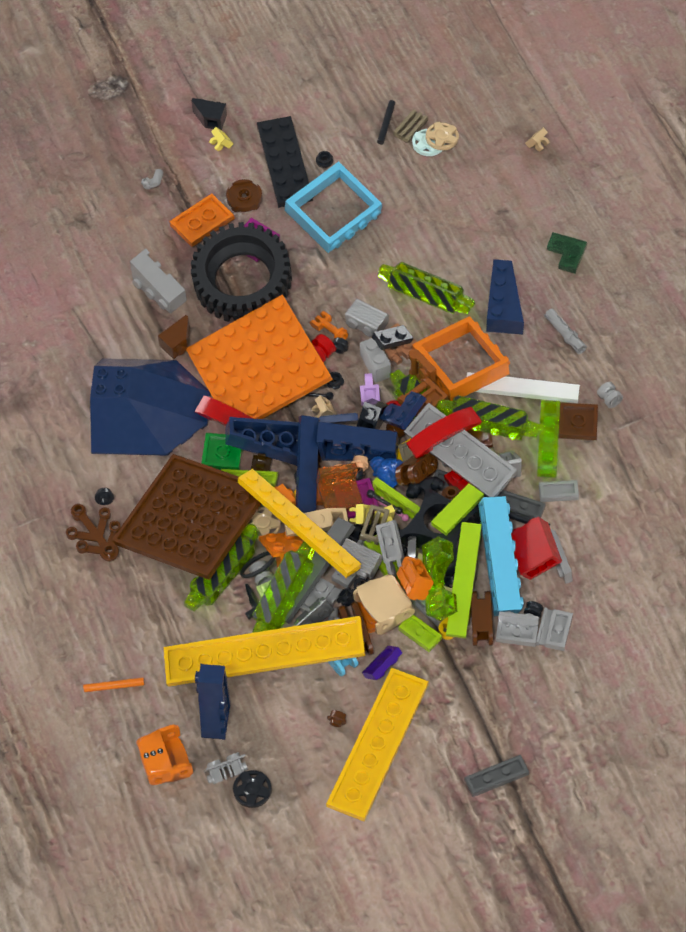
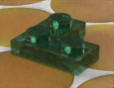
[547,232,587,274]

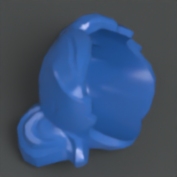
[370,456,404,488]

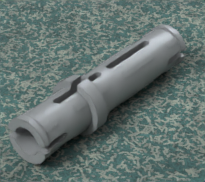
[544,308,587,354]

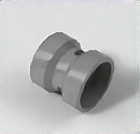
[597,382,623,408]
[249,560,274,586]

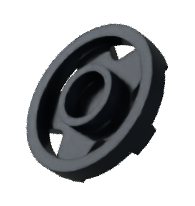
[233,770,272,808]

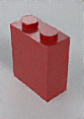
[511,517,562,580]

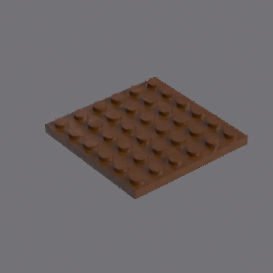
[112,454,261,580]

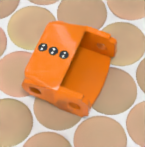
[136,724,193,785]

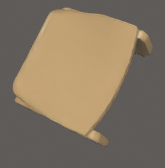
[353,574,415,635]

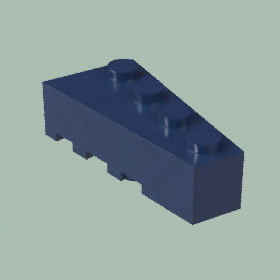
[486,259,524,335]
[225,417,299,466]
[316,422,399,461]
[195,664,231,740]

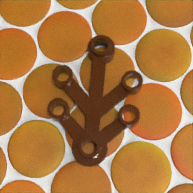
[66,504,121,562]

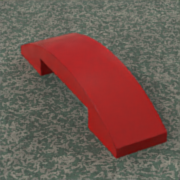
[195,396,253,426]
[406,407,482,459]

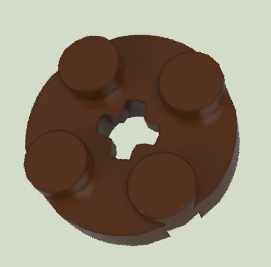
[226,179,262,212]

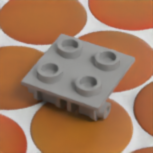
[204,752,248,784]

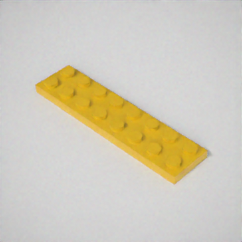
[326,668,429,822]

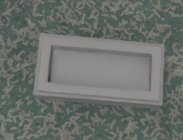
[539,480,579,502]

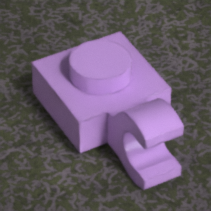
[360,373,380,406]

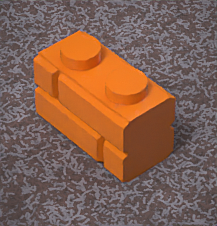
[396,556,434,600]

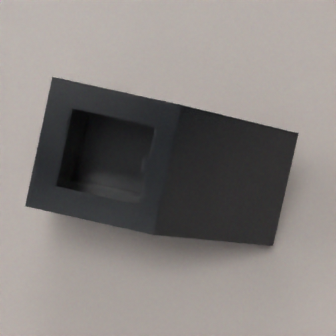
[191,98,227,130]
[356,398,389,430]

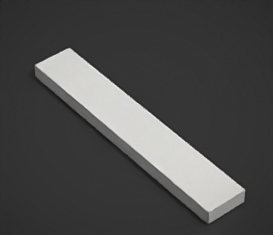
[467,372,580,403]

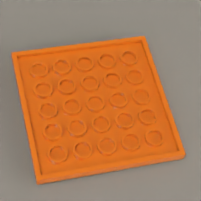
[186,294,333,419]

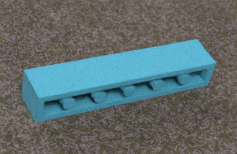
[478,496,524,616]

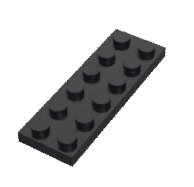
[257,116,313,208]

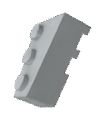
[130,249,187,314]

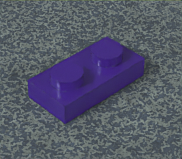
[362,646,402,680]

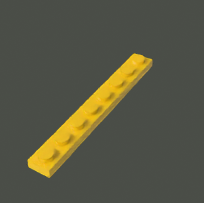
[238,469,361,578]

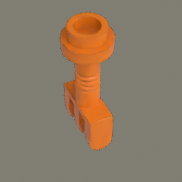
[310,311,348,340]

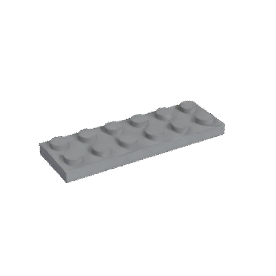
[404,403,518,497]

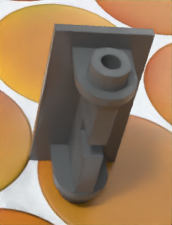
[294,597,334,626]

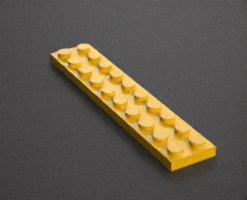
[163,616,366,687]

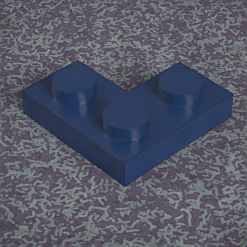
[380,391,426,430]

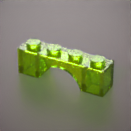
[537,400,560,478]
[422,536,457,621]

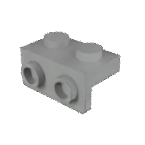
[496,611,539,647]

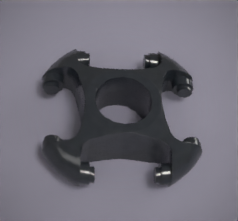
[397,476,486,576]

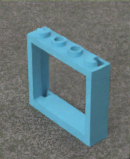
[285,162,382,253]

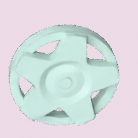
[412,129,445,156]

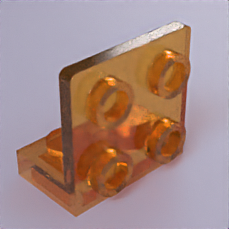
[316,463,363,510]

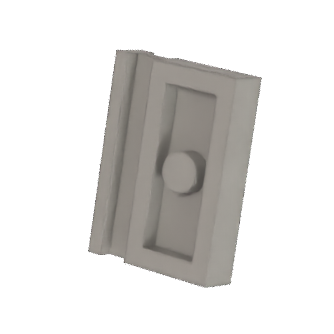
[299,578,342,613]
[536,607,573,651]

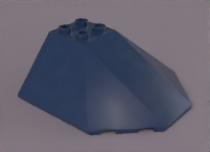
[90,358,211,456]

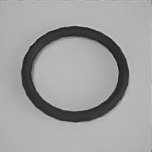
[240,551,276,578]

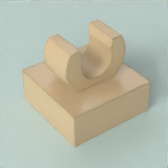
[525,127,550,152]
[312,395,337,418]

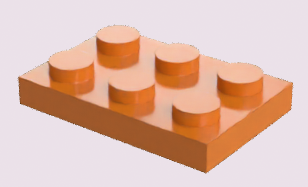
[169,193,234,247]

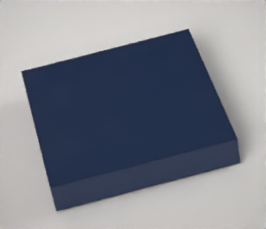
[319,413,358,425]

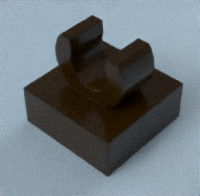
[251,453,273,471]

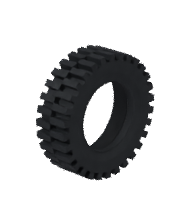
[191,222,292,322]

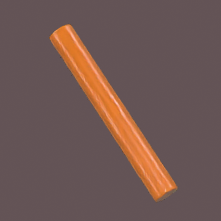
[83,678,144,692]

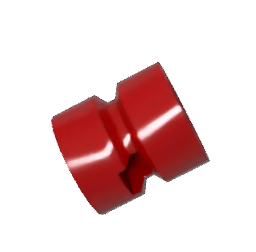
[311,334,336,363]

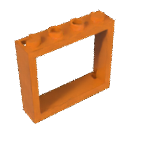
[412,316,510,403]

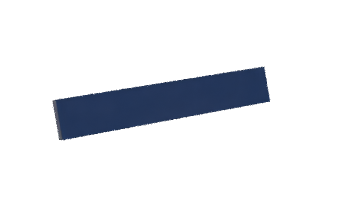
[296,415,319,513]

